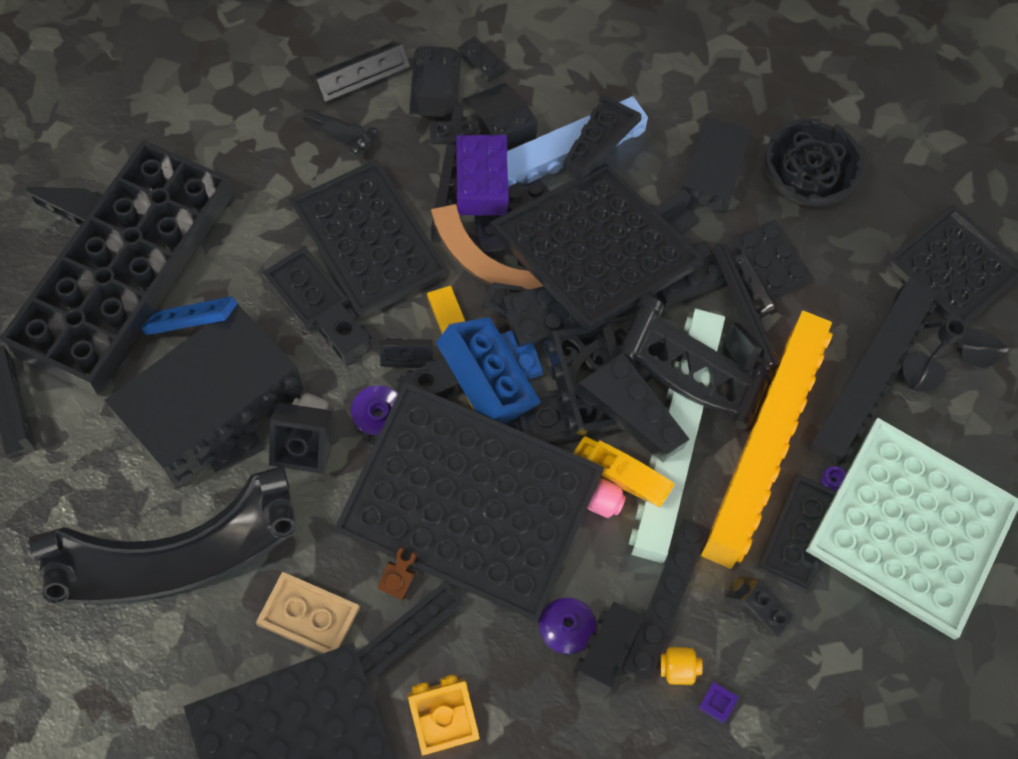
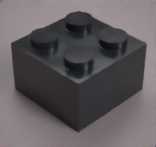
[269,402,332,474]

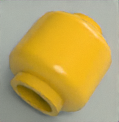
[661,647,702,685]

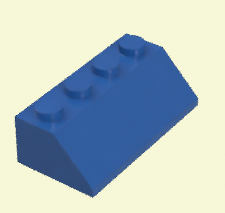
[436,317,541,424]

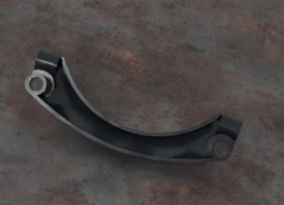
[29,466,296,604]

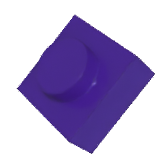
[698,682,739,724]

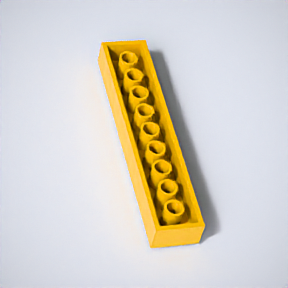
[700,310,833,569]

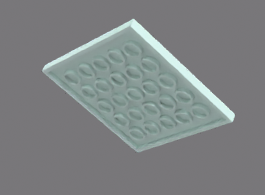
[806,418,1018,640]

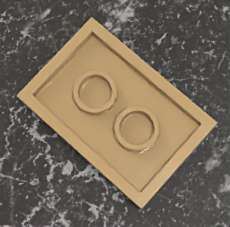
[256,572,360,654]

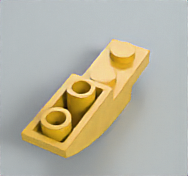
[573,436,675,508]

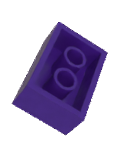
[456,135,509,215]

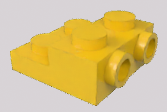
[407,674,480,755]

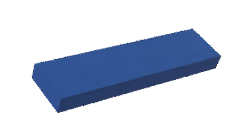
[141,296,237,335]

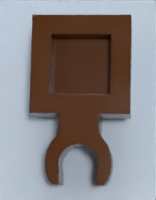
[377,546,417,600]

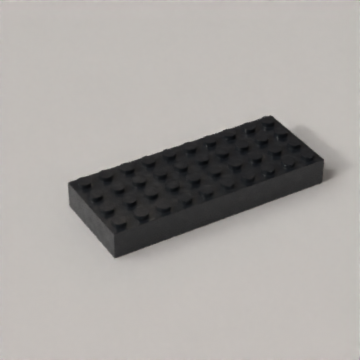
[0,140,234,396]

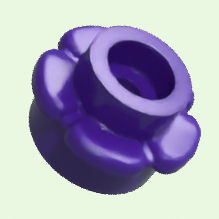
[821,466,846,491]

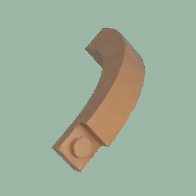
[431,204,543,290]

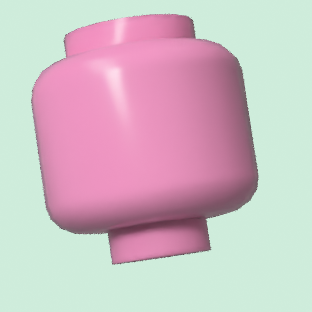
[587,478,626,518]

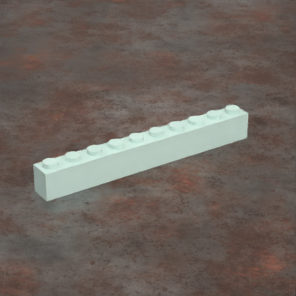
[629,309,725,564]

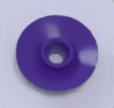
[351,385,398,436]
[539,598,596,654]

